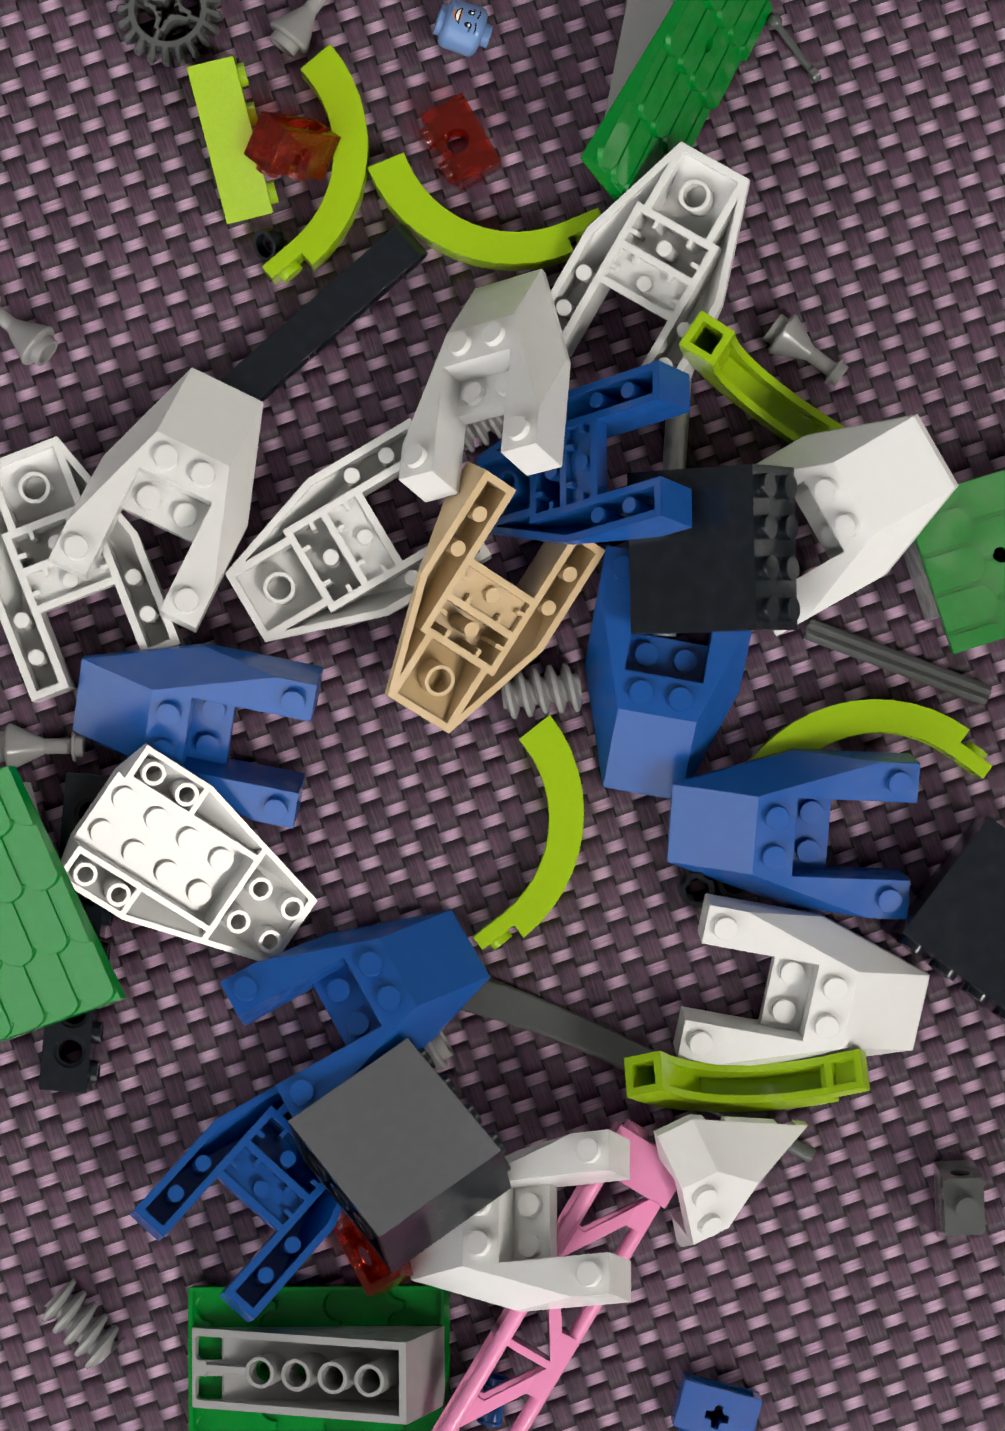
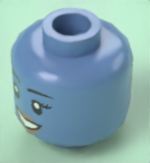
[433,0,493,57]

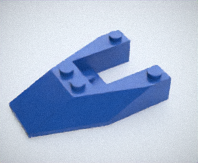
[477,360,692,545]
[584,545,752,799]
[73,643,324,829]
[666,749,920,919]
[220,909,490,1118]
[130,1086,342,1323]

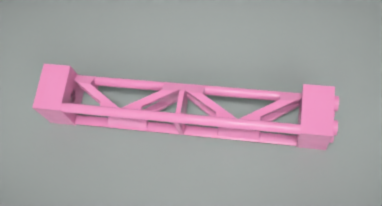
[431,1118,676,1431]

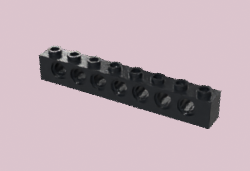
[39,772,114,1093]

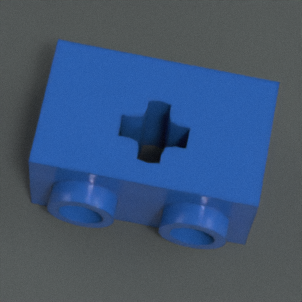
[671,1372,763,1431]

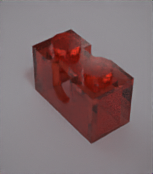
[418,92,501,192]
[244,111,341,182]
[333,1215,414,1296]

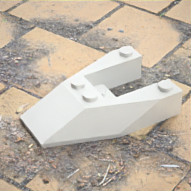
[551,142,750,381]
[398,269,571,502]
[49,368,263,633]
[757,414,959,637]
[225,418,491,642]
[0,436,185,703]
[673,893,930,1066]
[411,1129,631,1312]

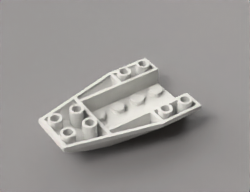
[61,743,317,961]

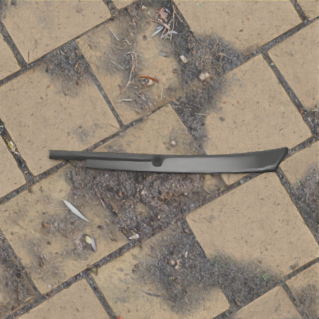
[461,978,816,1163]

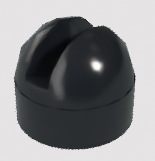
[253,228,288,261]

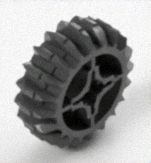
[116,0,223,67]

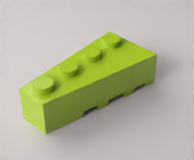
[187,56,279,224]

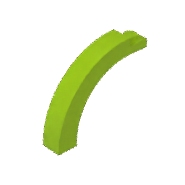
[262,44,370,285]
[367,152,601,271]
[679,310,845,444]
[748,699,992,779]
[473,715,584,950]
[624,1049,870,1112]

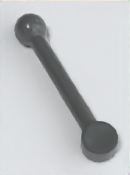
[767,14,822,83]

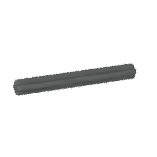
[804,620,992,705]

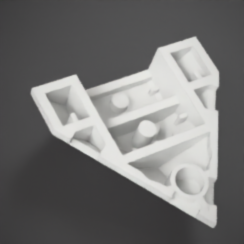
[653,1114,808,1247]

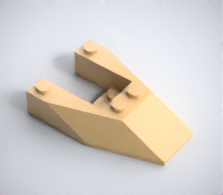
[385,461,606,733]

